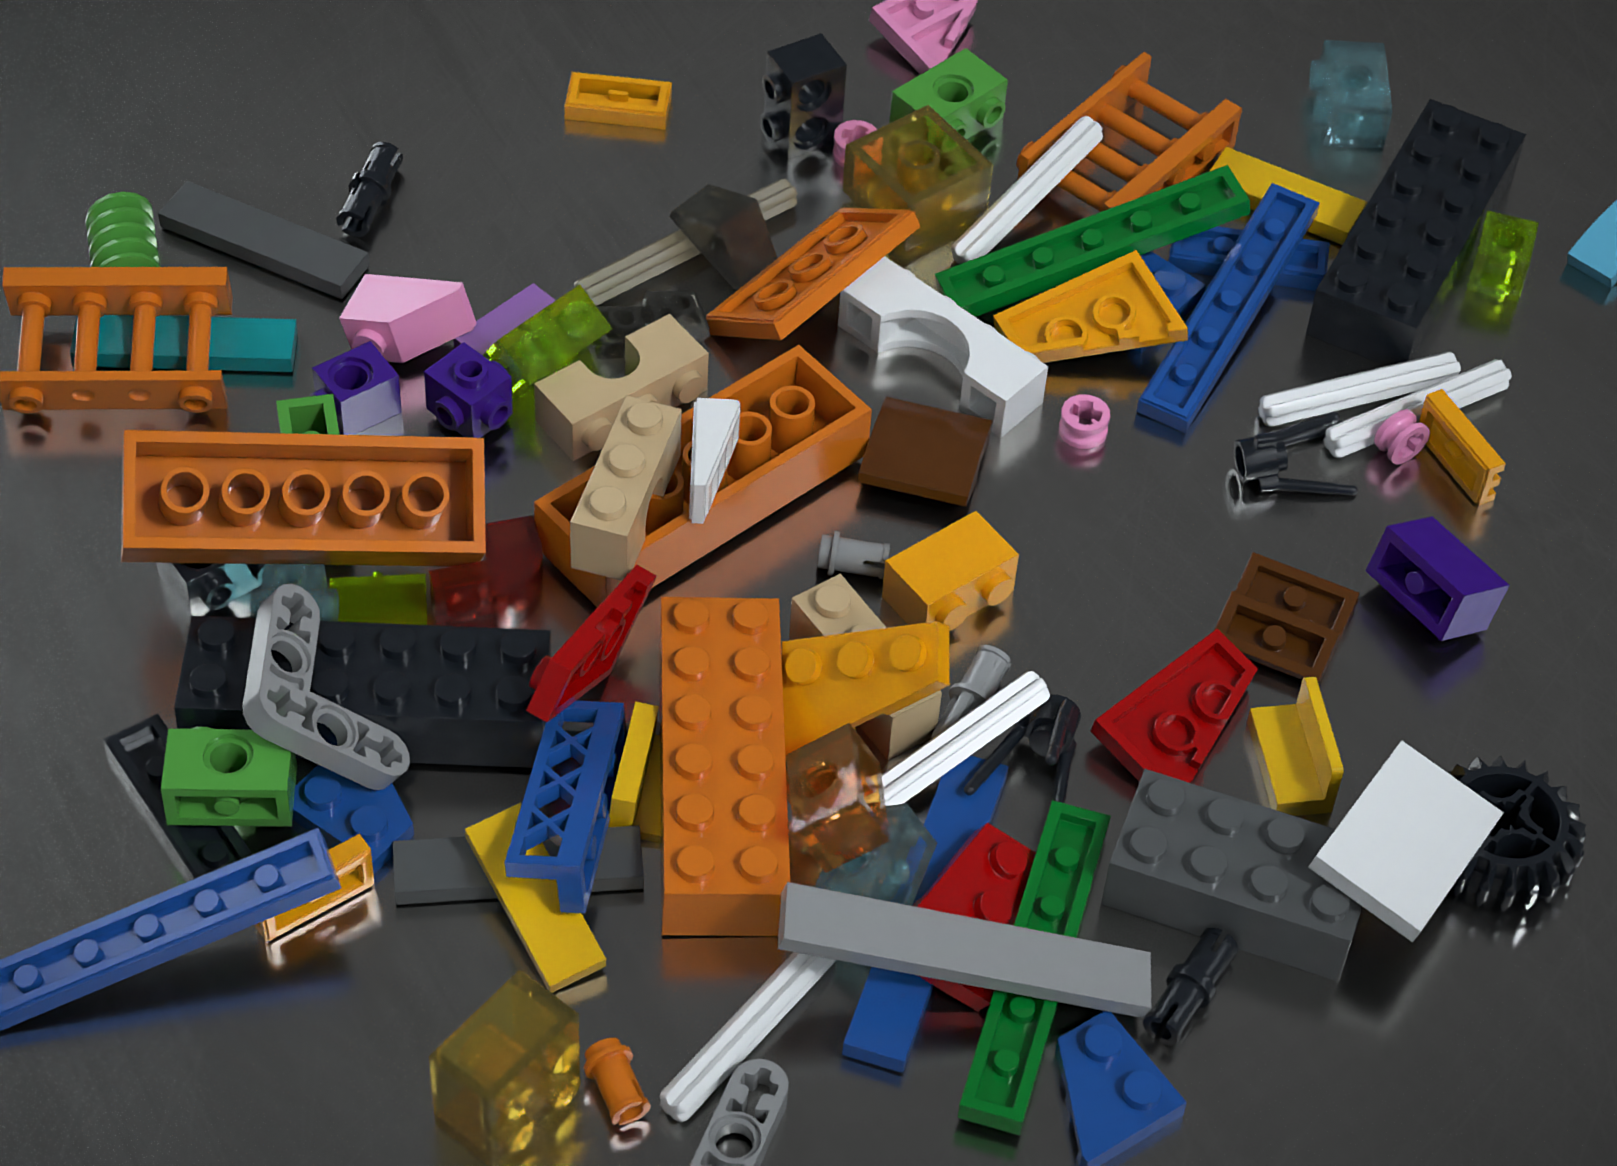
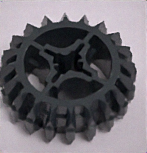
[1449,755,1586,912]

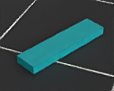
[70,315,298,372]

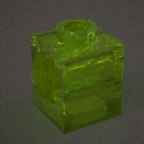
[1467,210,1539,302]

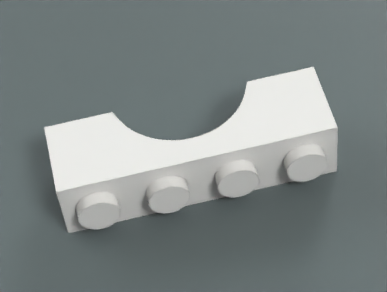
[838,256,1048,438]

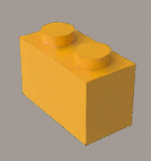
[882,511,1019,631]

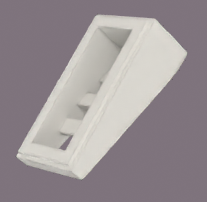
[689,398,741,524]

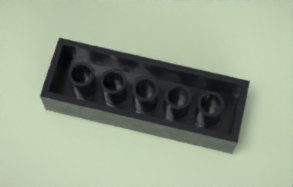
[1306,99,1526,366]
[174,615,551,768]

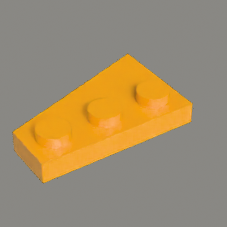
[993,250,1188,363]
[782,621,950,762]

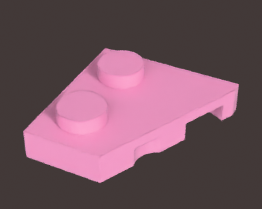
[869,0,978,75]

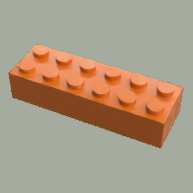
[534,345,872,607]
[121,430,486,567]
[659,597,790,936]

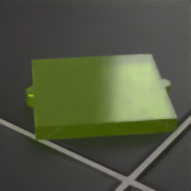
[330,571,427,625]

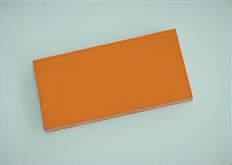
[704,208,921,341]

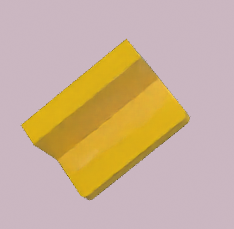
[1247,677,1344,816]
[608,701,661,843]

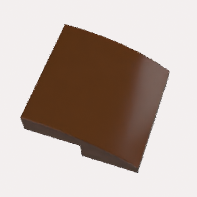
[857,396,993,507]
[1214,552,1360,685]

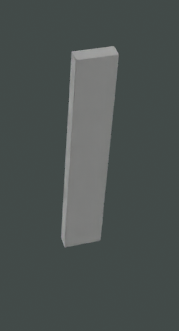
[778,882,1151,1018]

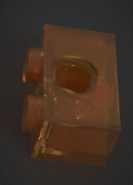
[786,723,890,873]

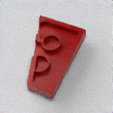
[526,565,657,722]
[1090,628,1258,783]
[912,822,1036,1012]

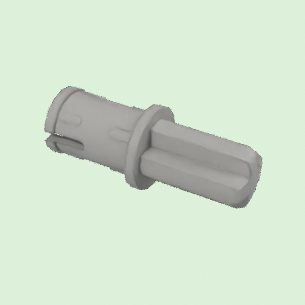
[932,645,1012,739]

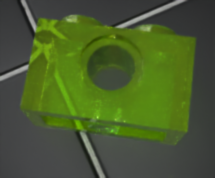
[483,284,612,403]

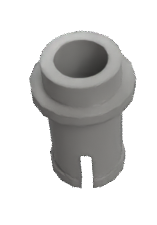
[817,530,890,580]

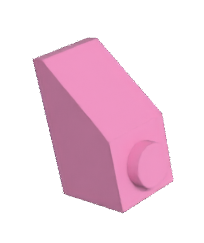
[339,274,477,363]

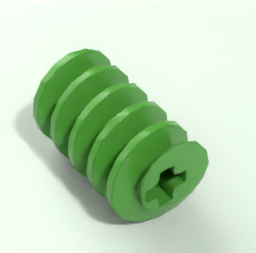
[85,192,160,267]

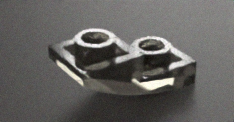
[585,291,710,360]

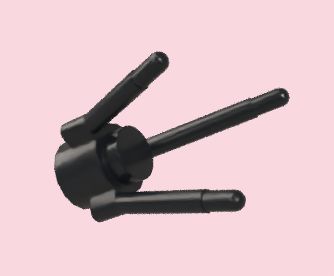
[1234,412,1358,496]
[964,694,1081,803]

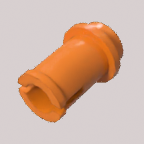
[583,1037,651,1125]

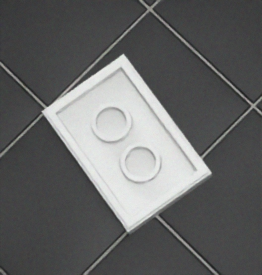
[1308,740,1504,942]

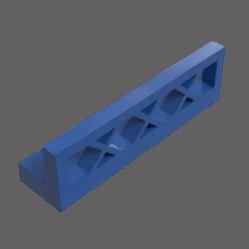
[505,701,627,914]

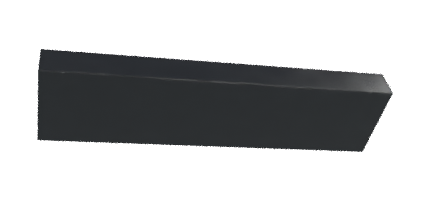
[103,713,253,881]

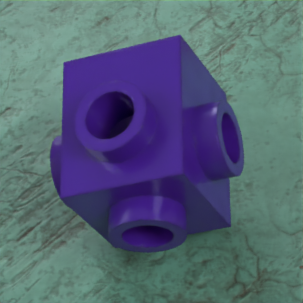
[424,342,513,438]

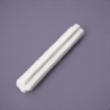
[951,116,1103,264]
[1258,351,1461,427]
[1323,359,1512,458]
[847,671,1050,828]
[659,952,837,1122]

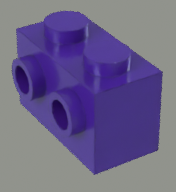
[1365,516,1510,641]

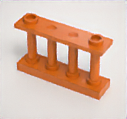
[1016,52,1242,212]
[0,267,233,414]

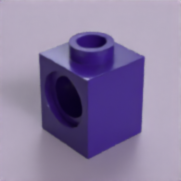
[310,341,402,435]

